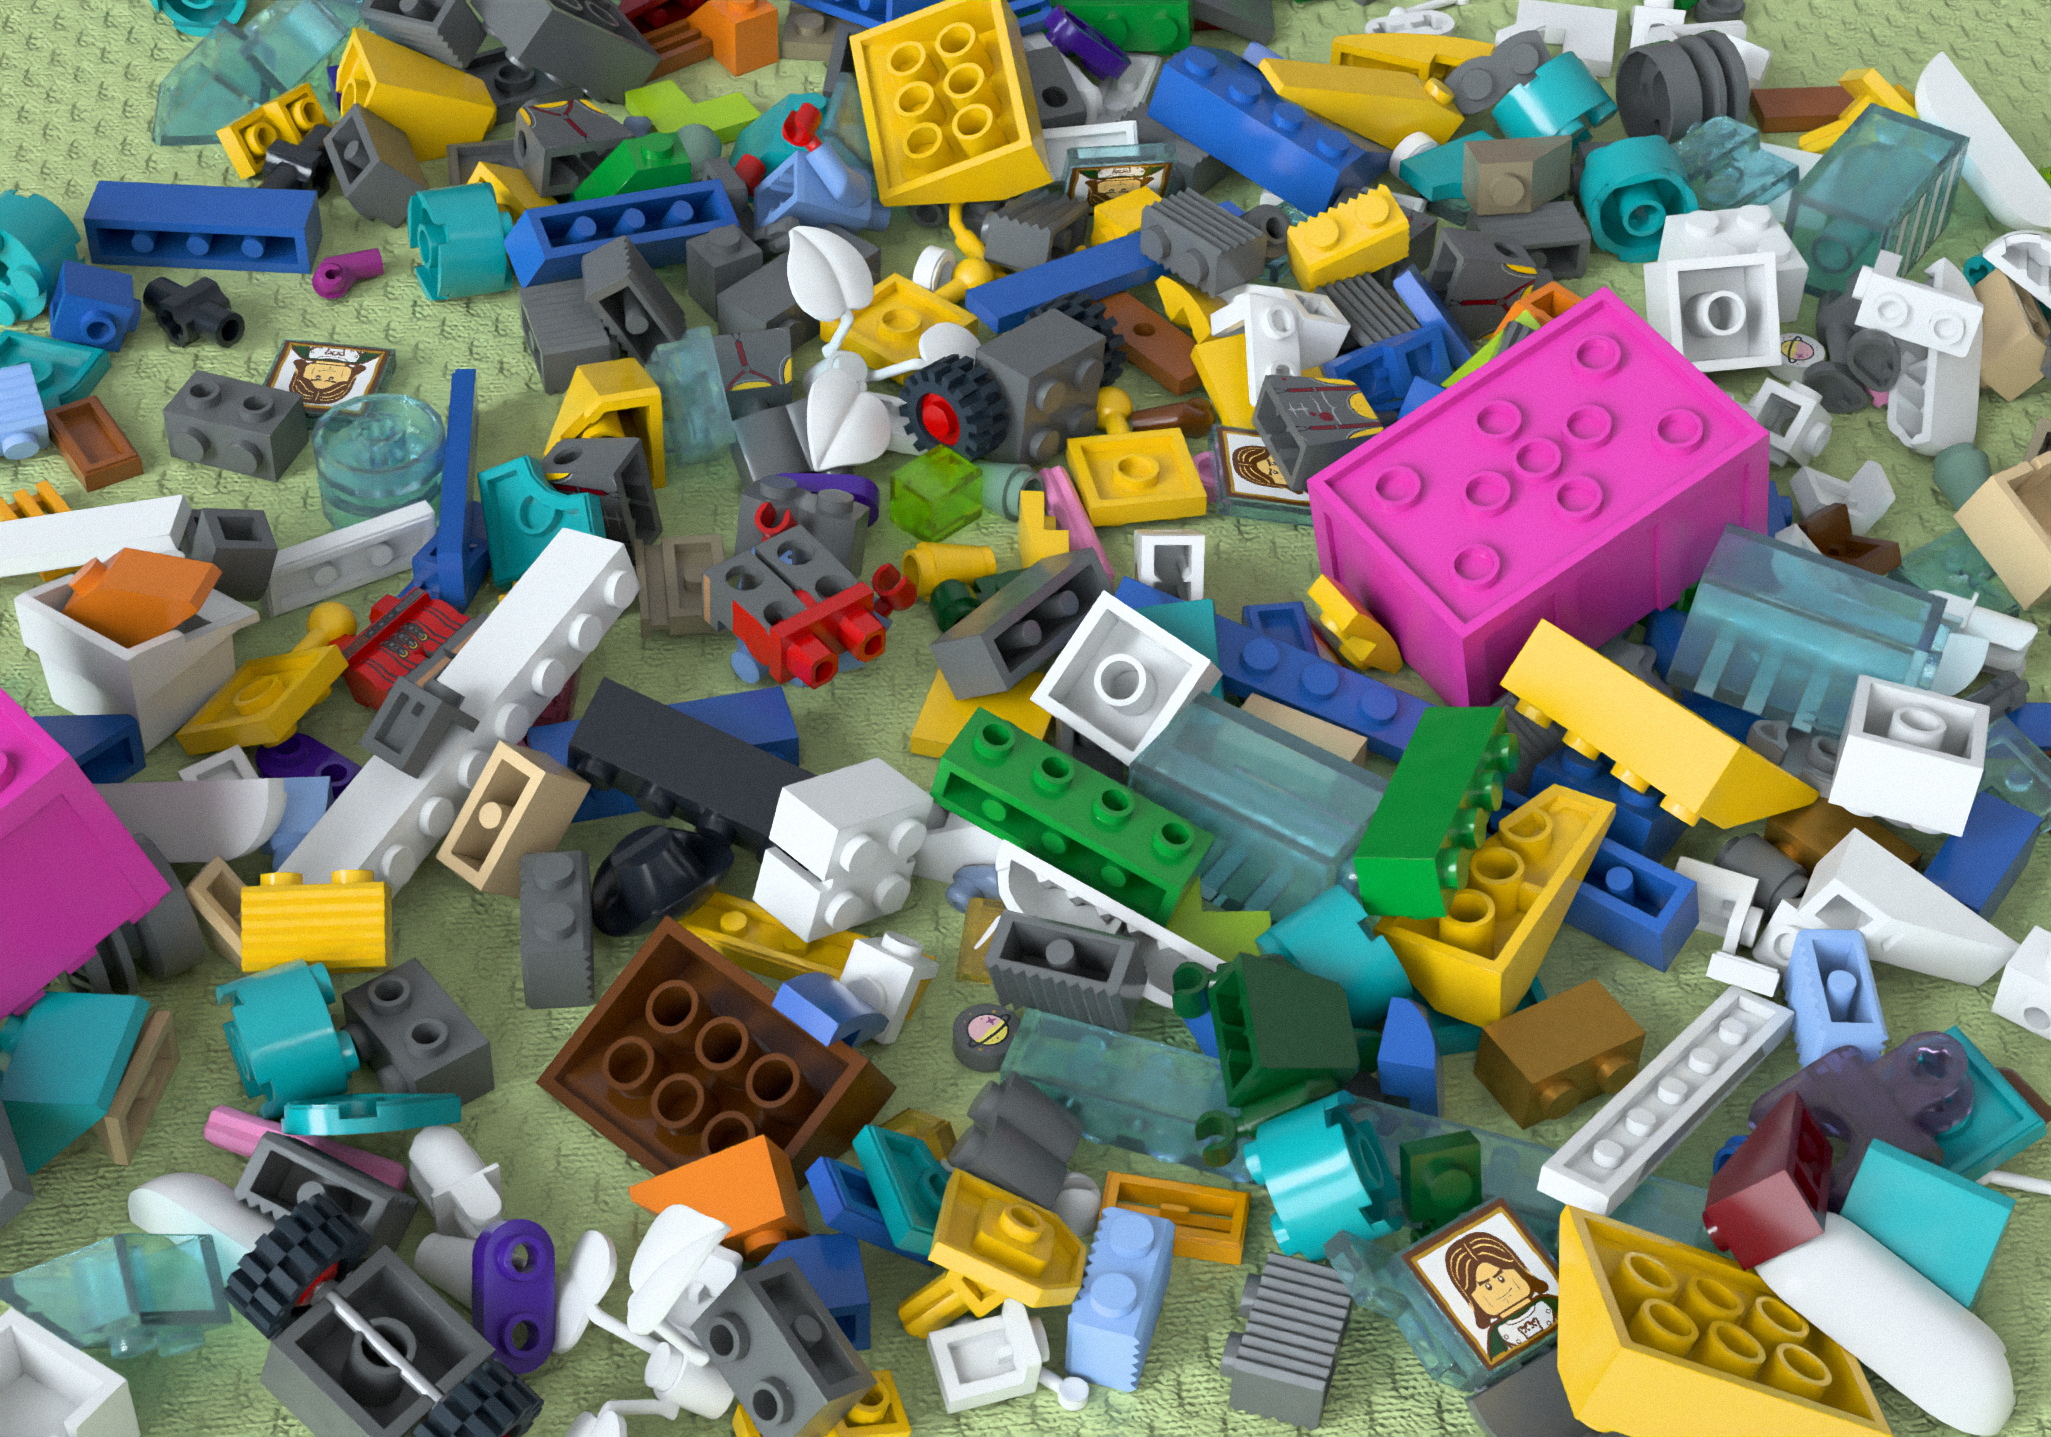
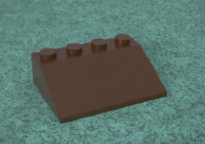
[535,915,897,1191]

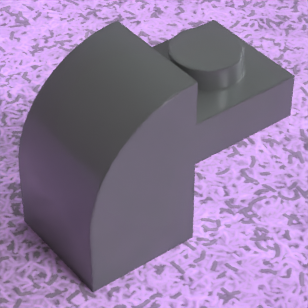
[180,508,278,602]

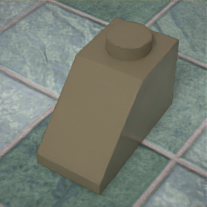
[1462,135,1572,216]

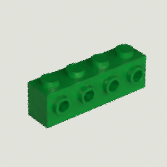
[1016,0,1194,57]
[929,706,1216,929]
[1353,707,1519,920]

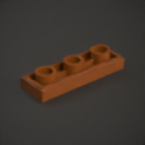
[1091,290,1203,397]

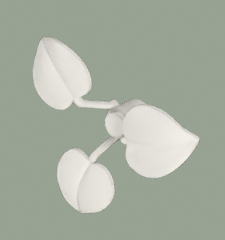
[787,226,982,472]
[552,1204,735,1437]

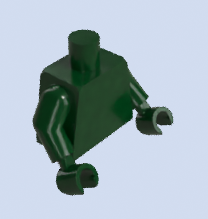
[1172,952,1382,1168]

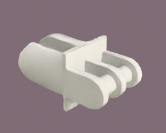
[1916,590,2038,680]
[409,1125,505,1240]

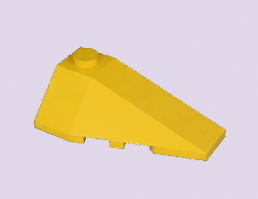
[1258,58,1465,151]
[1373,784,1616,1028]

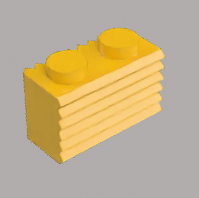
[1287,184,1410,293]
[241,870,393,975]

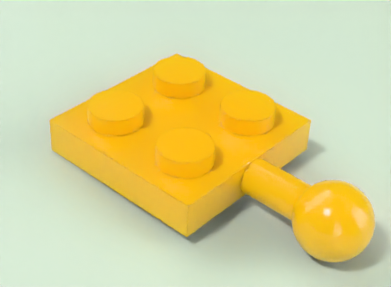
[820,257,995,386]
[1066,386,1207,527]
[175,601,357,756]

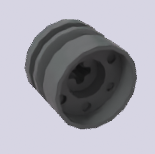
[1616,30,1749,149]
[57,833,205,995]

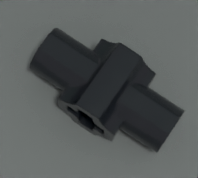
[256,124,334,199]
[143,277,245,348]

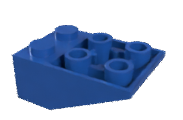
[1526,745,1689,864]

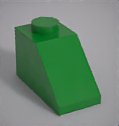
[573,132,691,202]

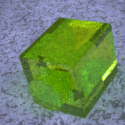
[889,444,983,543]

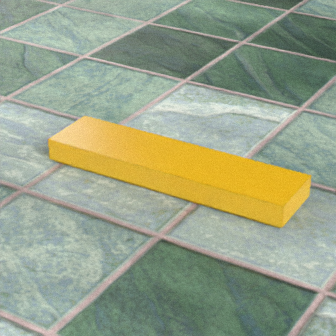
[678,891,936,1020]

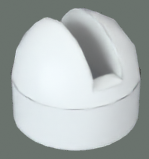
[1050,1171,1102,1237]

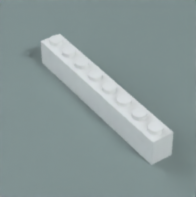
[276,527,642,899]

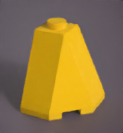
[333,27,497,162]
[544,357,666,489]

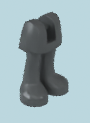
[1802,267,1901,414]

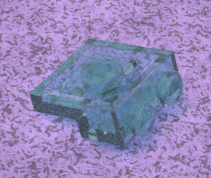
[1670,114,1800,211]
[644,325,736,469]

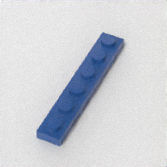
[1114,576,1438,763]

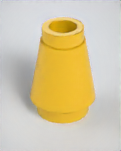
[901,541,996,602]

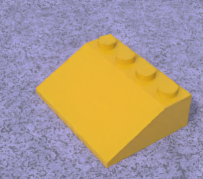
[849,0,1054,207]
[1500,618,1820,829]
[1557,1204,1894,1437]

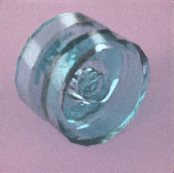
[311,393,446,530]

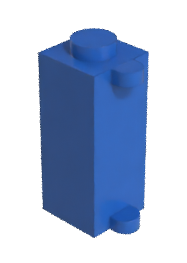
[1922,791,2043,922]

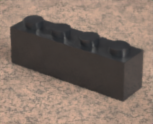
[567,677,818,871]

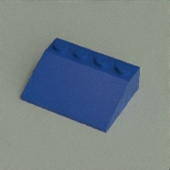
[1147,45,1394,218]

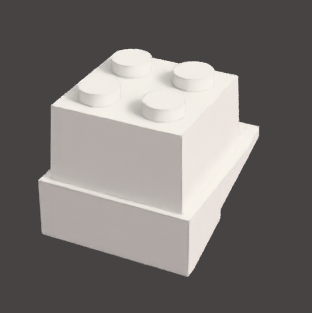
[13,550,260,754]

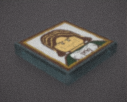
[1058,142,1177,217]
[263,339,397,435]
[1207,424,1314,527]
[1384,1192,1559,1390]

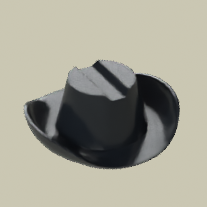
[592,825,734,937]

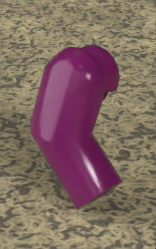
[312,248,384,300]

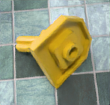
[1797,68,1936,156]
[897,1167,1087,1339]

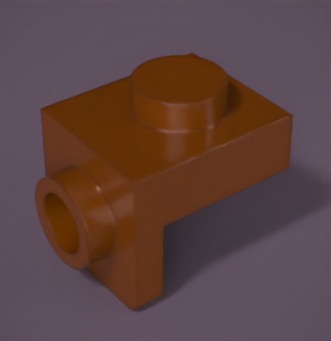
[1798,503,1902,590]

